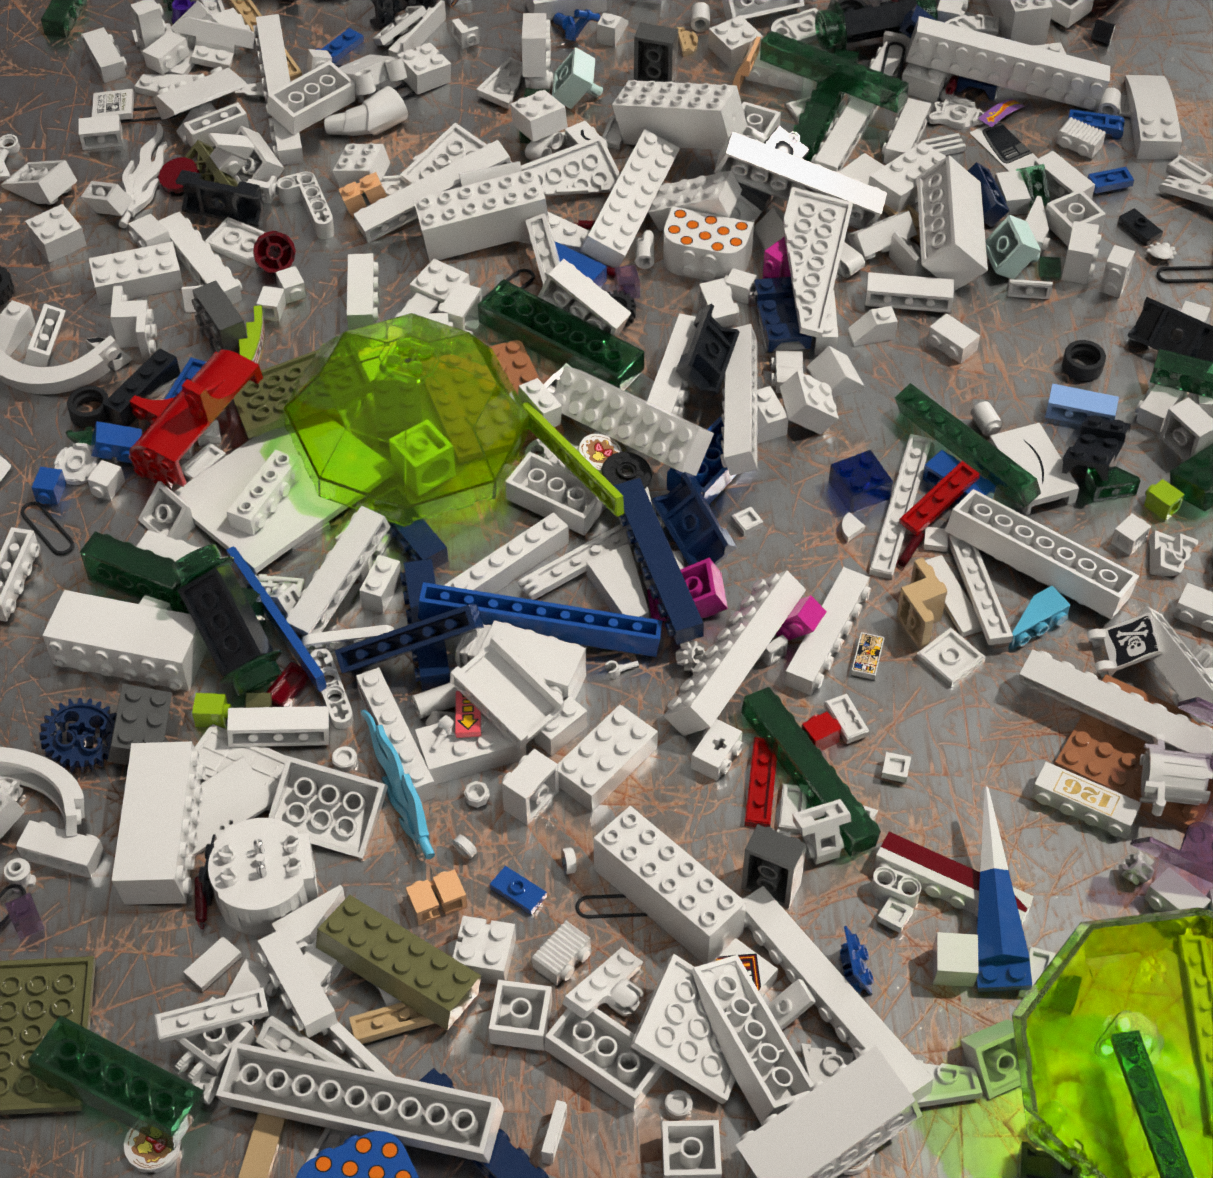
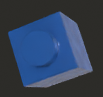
[31,467,66,505]

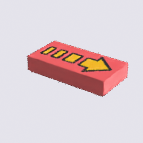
[455,691,481,738]

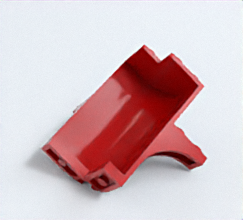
[129,350,263,490]

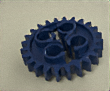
[39,698,116,773]

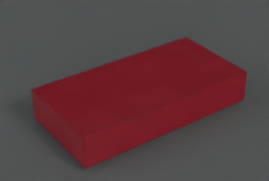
[266,661,309,707]

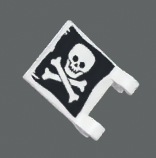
[1086,612,1163,679]

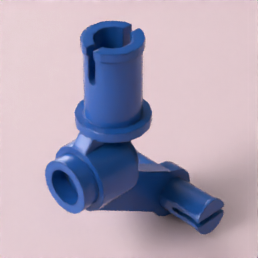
[553,9,600,41]

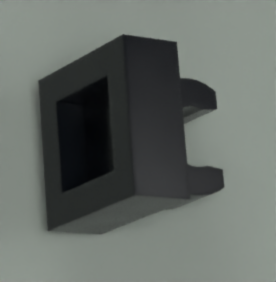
[1091,19,1116,44]

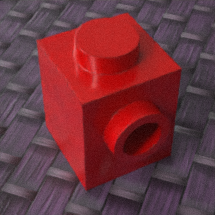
[800,711,841,755]

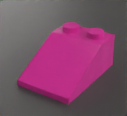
[647,558,728,621]

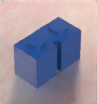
[91,421,142,463]

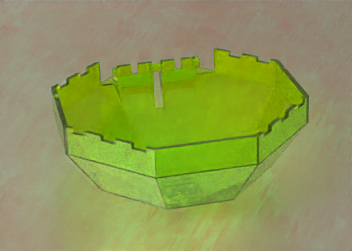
[283,313,530,527]
[1012,907,1213,1178]

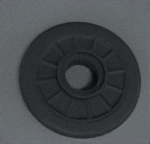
[602,452,652,488]

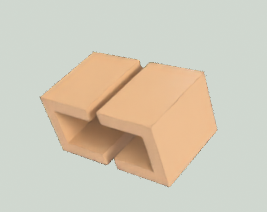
[339,172,387,219]
[406,869,467,926]

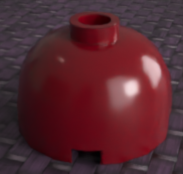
[253,231,296,274]

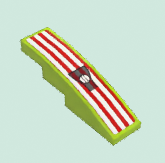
[239,305,265,364]

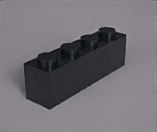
[103,348,180,427]

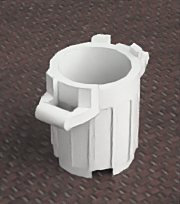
[1140,734,1213,816]

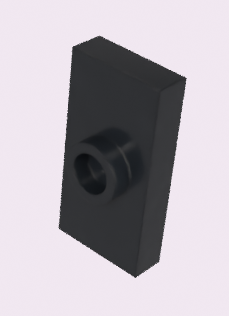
[1118,208,1163,245]

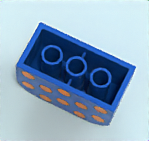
[296,1131,419,1178]

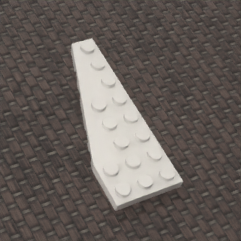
[782,187,853,338]

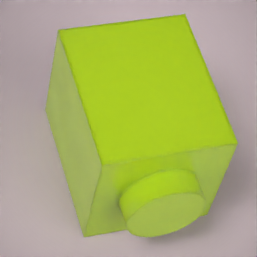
[1144,479,1185,521]
[192,693,231,728]

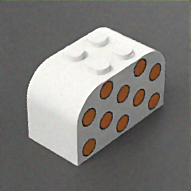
[663,206,754,281]

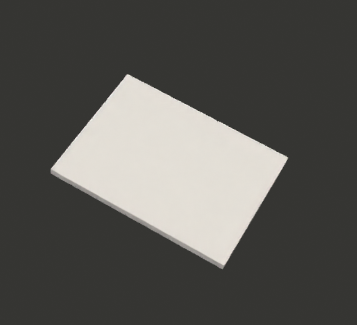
[174,412,396,574]

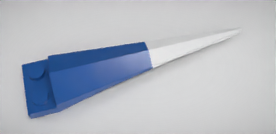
[977,786,1032,992]

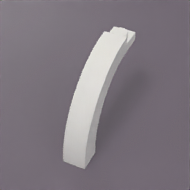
[0,335,122,394]
[0,747,85,836]

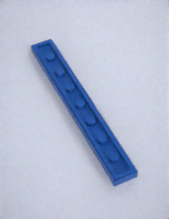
[226,546,327,692]

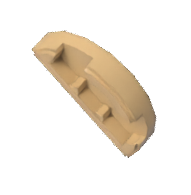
[675,27,698,57]

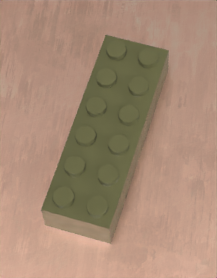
[316,895,481,1030]

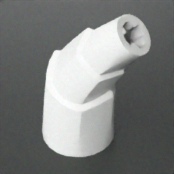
[324,86,408,136]

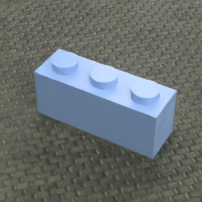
[1045,383,1119,425]

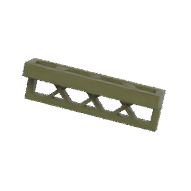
[184,140,238,203]

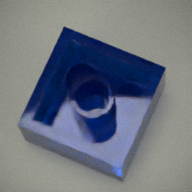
[828,450,893,513]

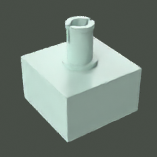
[552,47,603,109]
[985,215,1041,279]

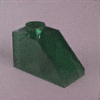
[1016,164,1050,209]
[1084,466,1141,502]

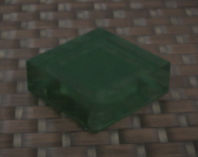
[1038,256,1061,278]

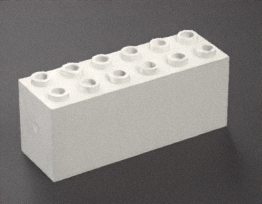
[986,0,1053,46]
[612,80,747,150]
[917,155,988,291]
[413,168,549,262]
[42,590,207,691]
[112,741,206,905]
[594,806,746,964]
[736,1046,923,1178]

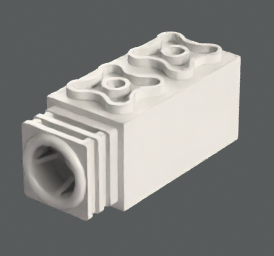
[455,620,586,700]

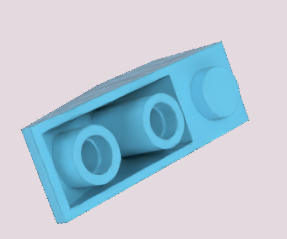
[1008,586,1070,650]

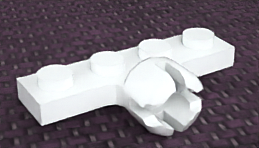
[562,947,643,1019]

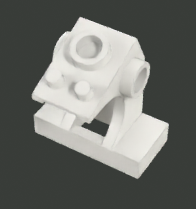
[792,799,851,865]

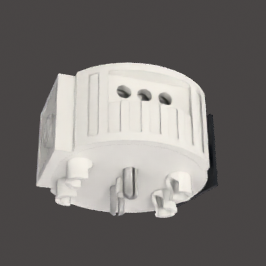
[198,818,319,936]

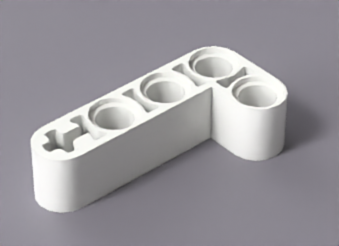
[277,171,335,239]

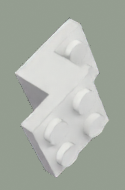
[110,286,157,362]

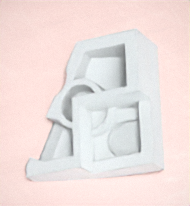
[1150,530,1198,576]

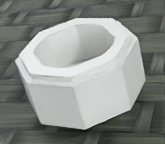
[464,781,490,808]

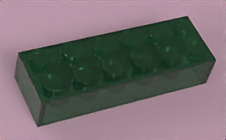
[28,1015,204,1150]

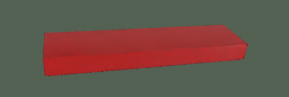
[899,461,980,536]
[744,737,779,827]

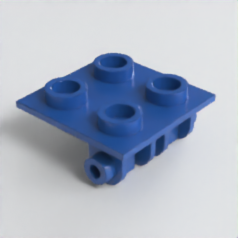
[839,926,874,995]

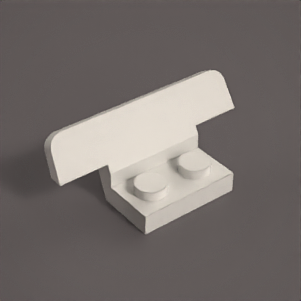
[178,16,255,70]

